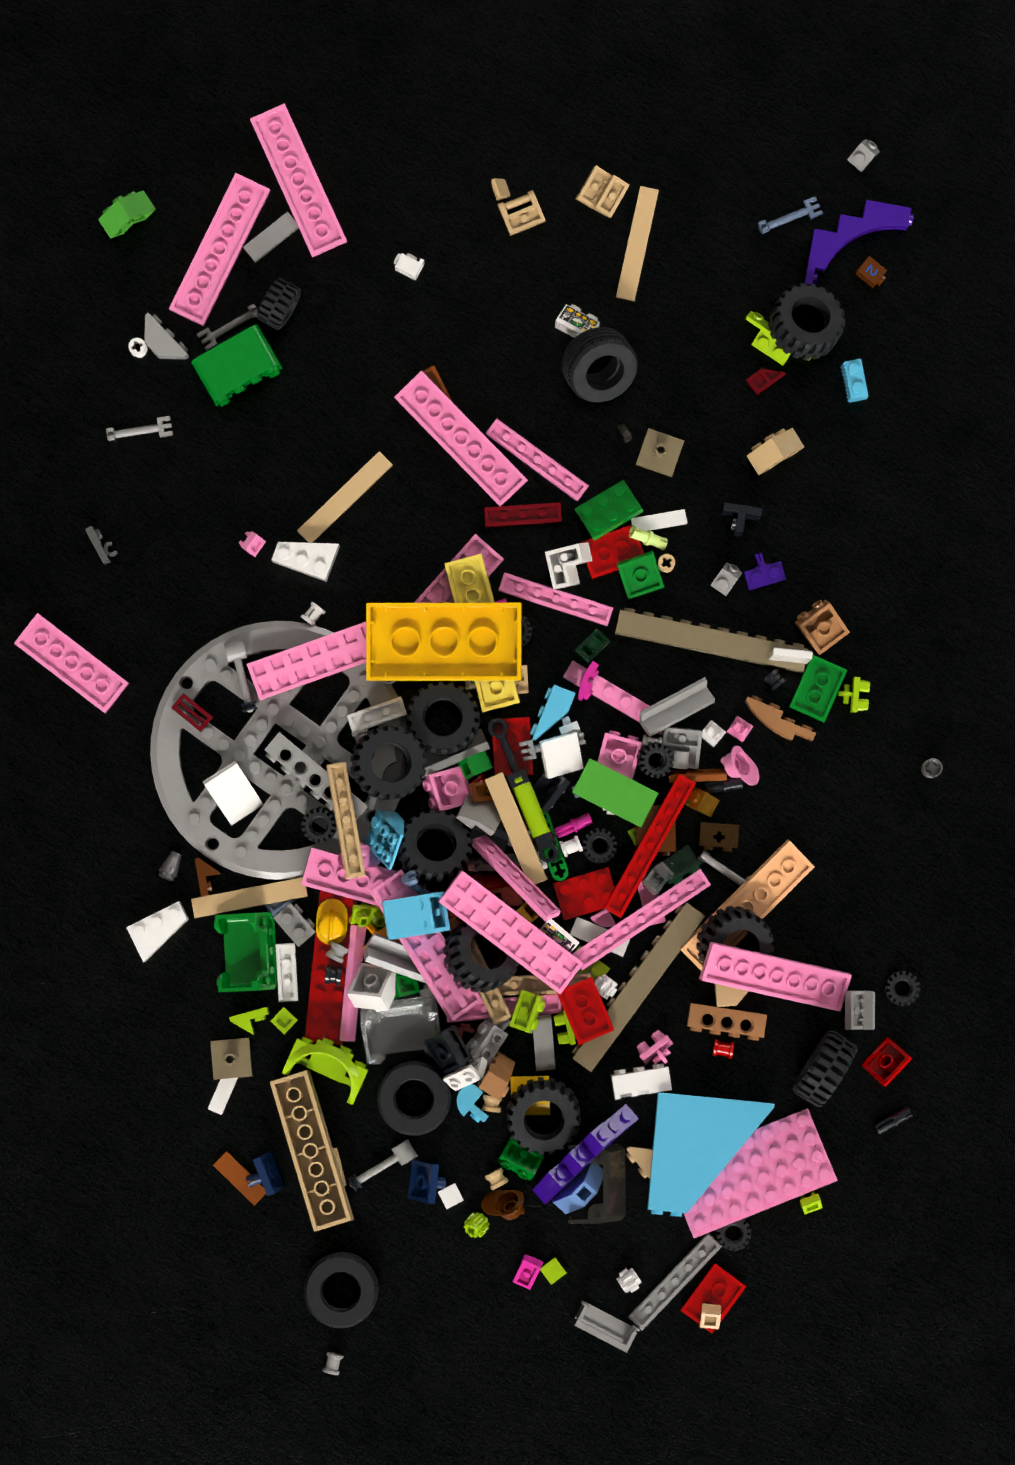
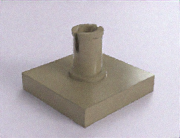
[636,428,684,477]
[210,1038,253,1080]

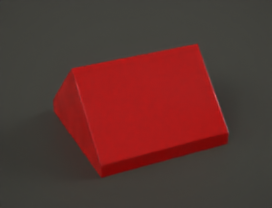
[862,1037,912,1087]

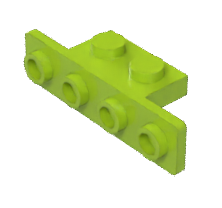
[745,311,811,365]

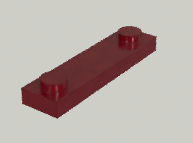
[484,502,562,527]

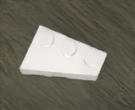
[272,542,340,582]
[126,902,189,962]
[611,1063,672,1100]

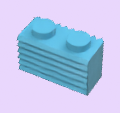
[841,359,868,403]

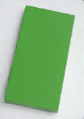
[572,759,659,827]

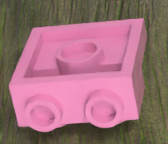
[597,730,642,780]
[423,766,469,813]

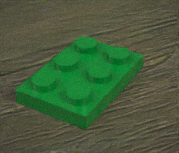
[575,480,643,541]
[789,655,847,723]

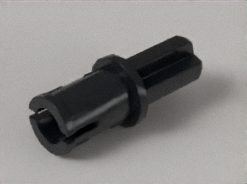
[704,778,743,793]
[875,1106,913,1134]

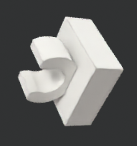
[559,716,581,735]
[702,720,726,747]

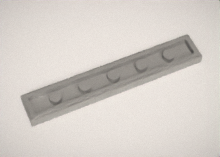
[628,1233,722,1330]

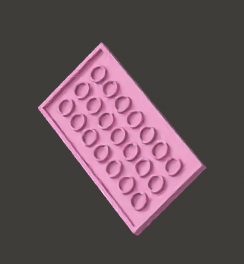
[684,1108,838,1238]

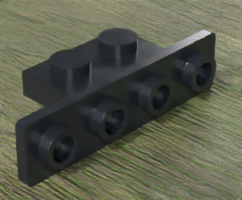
[517,769,570,821]

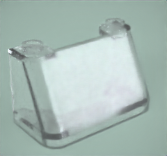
[360,996,441,1064]

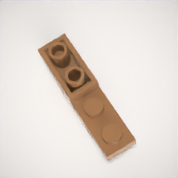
[745,695,816,741]

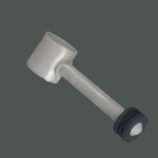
[224,639,258,713]
[348,1139,418,1191]

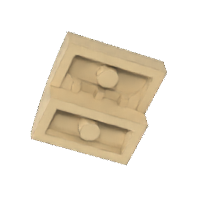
[576,166,629,218]

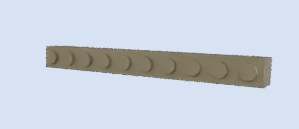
[615,608,808,673]
[571,902,705,1072]

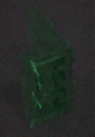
[662,845,702,886]

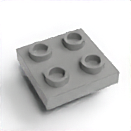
[660,727,703,769]

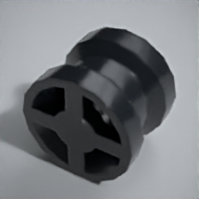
[763,668,787,691]
[324,965,343,986]

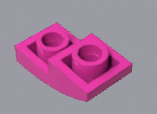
[578,661,599,701]

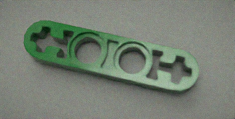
[541,809,569,881]

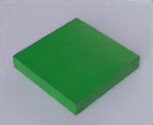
[616,551,664,600]

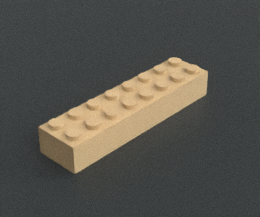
[270,1070,354,1232]

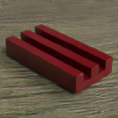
[171,693,213,732]

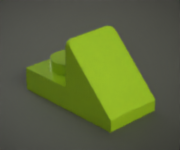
[229,1007,270,1035]

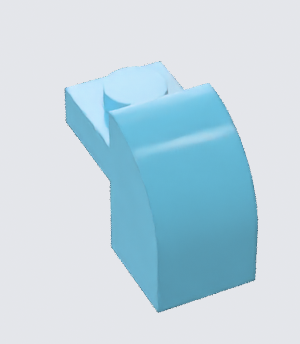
[457,1083,489,1123]

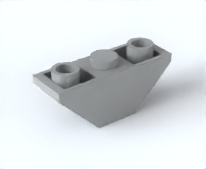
[144,313,189,359]

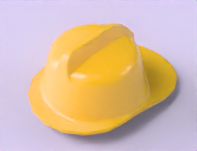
[316,899,348,945]

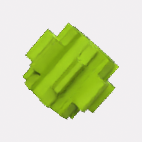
[464,1212,489,1238]

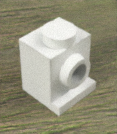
[394,253,424,280]

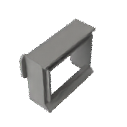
[575,1300,640,1353]

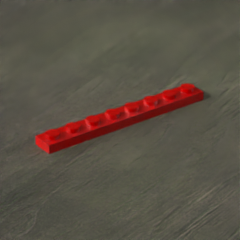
[604,773,696,918]

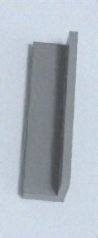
[639,677,715,737]
[422,729,490,778]
[363,933,426,983]

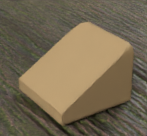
[491,178,510,201]
[700,1303,721,1329]

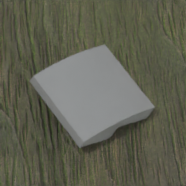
[456,792,501,836]

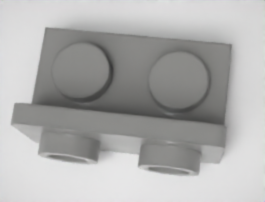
[274,903,316,947]

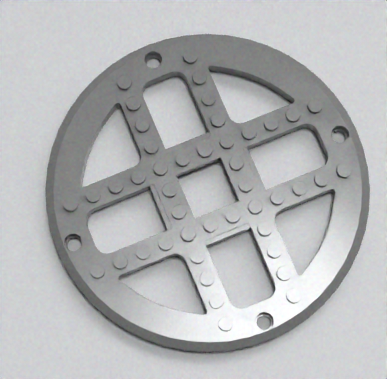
[150,621,408,880]

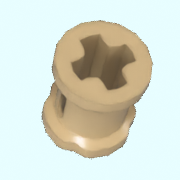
[658,554,675,573]

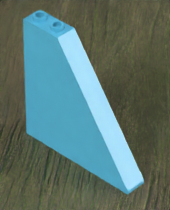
[647,1092,774,1217]

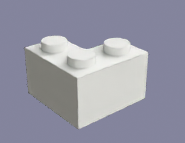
[545,542,593,589]

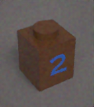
[856,256,887,288]

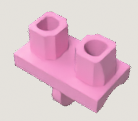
[637,1030,673,1064]

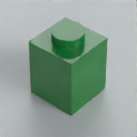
[458,751,493,780]

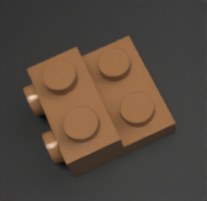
[795,600,850,655]

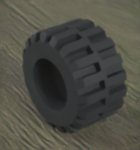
[257,277,301,330]

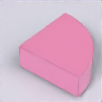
[590,909,616,927]

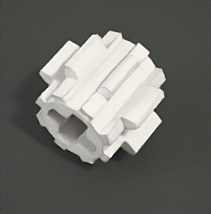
[594,974,618,999]
[616,1268,642,1293]

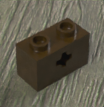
[698,822,739,852]

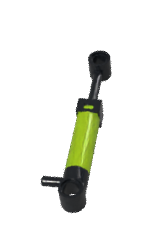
[488,718,559,863]

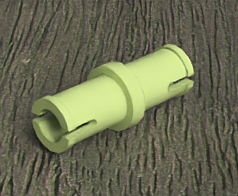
[629,526,668,550]

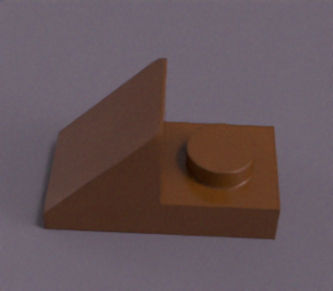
[195,858,222,897]

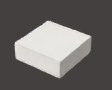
[438,1183,464,1209]

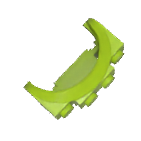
[282,1037,368,1105]

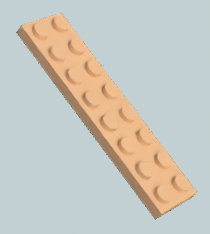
[680,839,814,971]

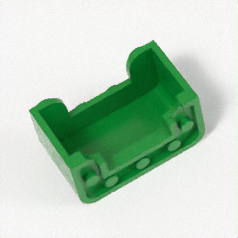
[191,324,282,407]

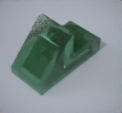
[575,629,611,664]

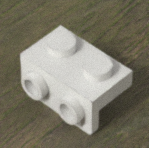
[443,1057,488,1091]

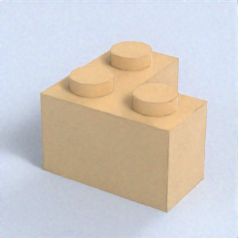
[747,428,804,475]

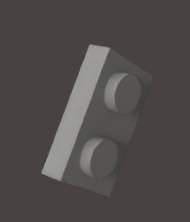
[845,991,875,1030]
[466,1019,508,1066]

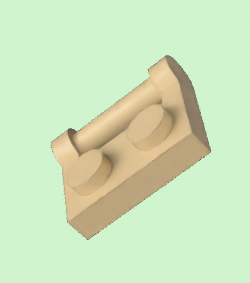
[497,190,546,236]

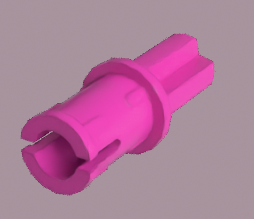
[554,813,593,838]

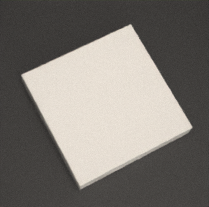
[539,731,584,779]

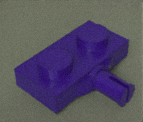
[744,553,786,590]

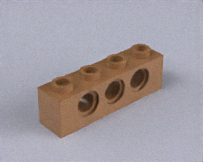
[686,1003,767,1041]

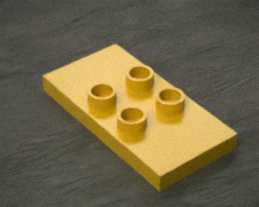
[366,603,522,681]

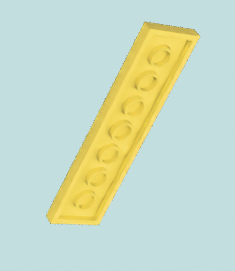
[444,554,520,712]

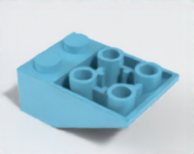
[530,685,575,741]
[365,809,404,870]
[382,892,450,940]

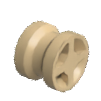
[482,1095,502,1112]
[485,1167,509,1190]

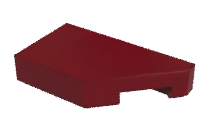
[746,368,786,395]

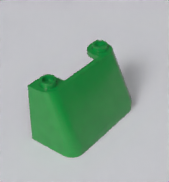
[214,912,278,992]

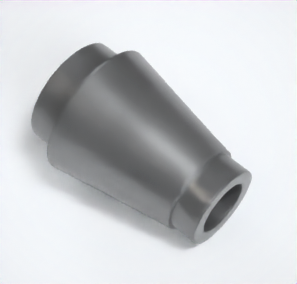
[159,851,182,881]

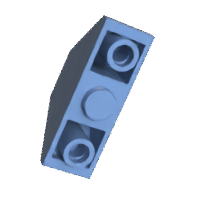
[552,1160,605,1214]

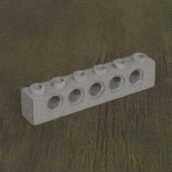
[265,732,368,822]

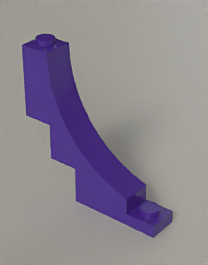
[804,200,914,286]

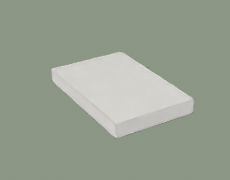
[769,647,813,664]
[203,761,264,826]

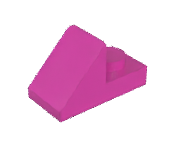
[513,1254,543,1290]

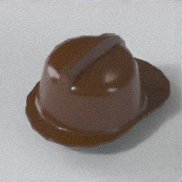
[481,1190,525,1220]

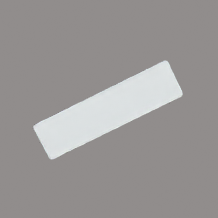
[631,509,687,531]
[208,1078,238,1115]

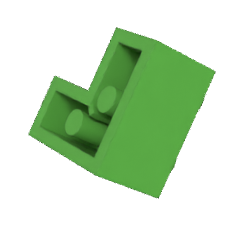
[98,191,156,238]

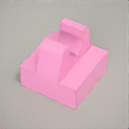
[239,531,266,557]
[727,716,753,742]

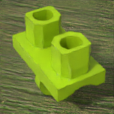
[838,677,870,713]
[349,902,385,927]
[553,1011,576,1045]

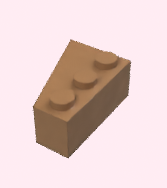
[476,1051,515,1100]

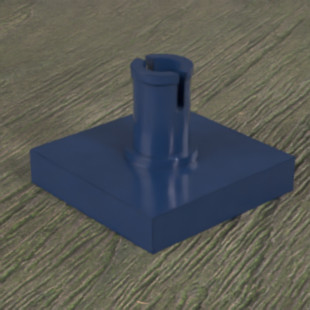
[246,1151,286,1196]
[408,1160,446,1204]

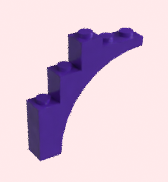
[533,1104,639,1205]

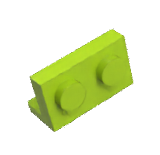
[509,989,545,1034]

